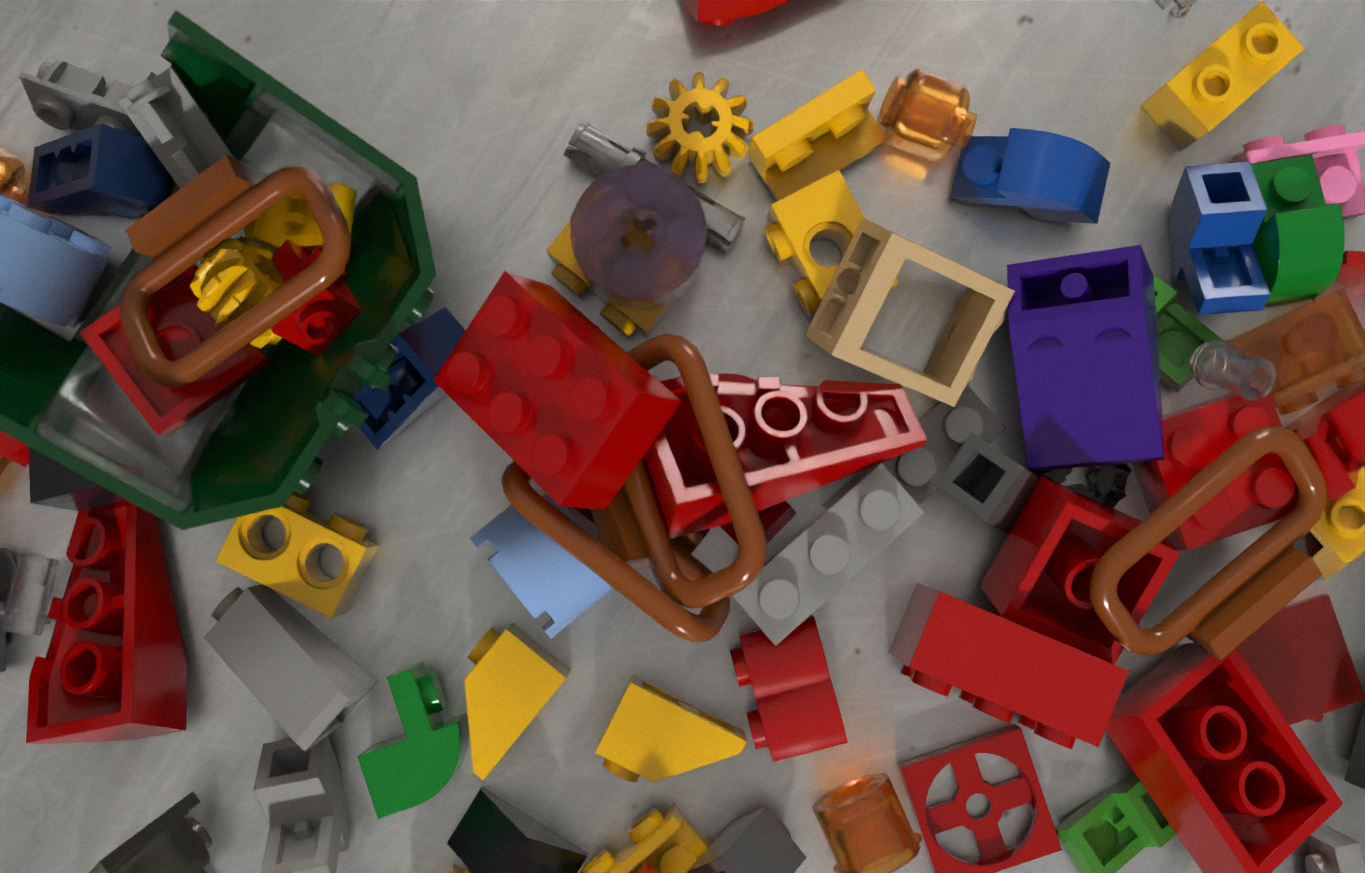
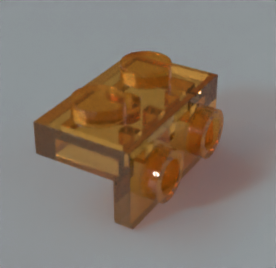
[1222,288,1365,415]

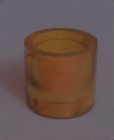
[812,773,922,873]

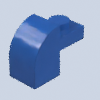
[951,128,1110,224]
[1169,162,1270,315]

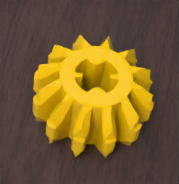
[646,71,754,183]
[189,236,285,348]

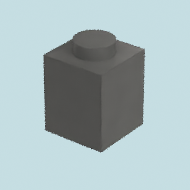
[935,433,1039,534]
[687,807,807,873]

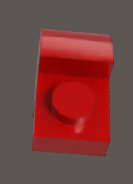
[1286,377,1365,501]

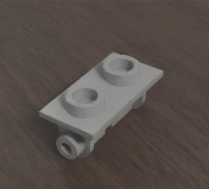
[19,60,144,138]
[118,66,237,189]

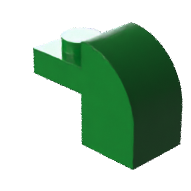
[1250,154,1345,307]
[358,661,470,819]

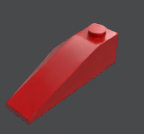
[643,374,927,539]
[26,500,187,744]

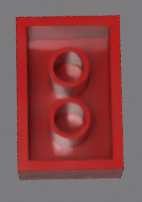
[433,271,682,510]
[889,583,1129,749]
[1105,643,1343,873]

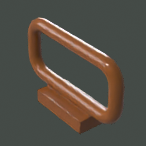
[119,155,351,387]
[591,334,767,609]
[1089,425,1327,661]
[501,461,730,642]

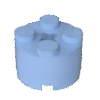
[0,194,112,328]
[470,493,612,639]

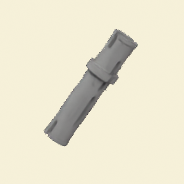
[564,121,746,253]

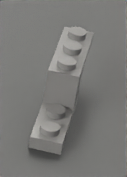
[731,386,1006,646]

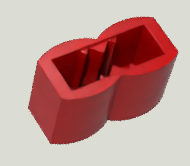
[730,614,848,763]

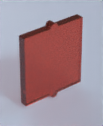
[1236,594,1365,725]

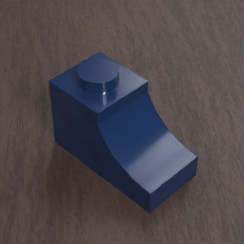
[27,123,173,218]
[354,307,466,450]

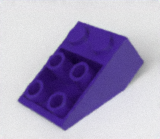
[1007,245,1165,471]

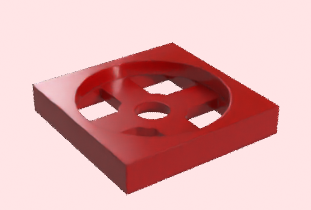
[897,725,1062,873]

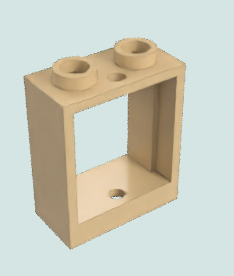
[804,218,1015,407]

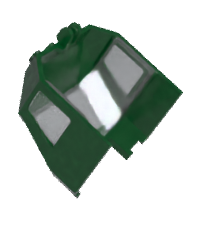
[0,10,436,530]

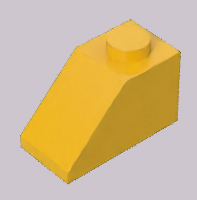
[464,623,571,780]
[595,674,747,782]

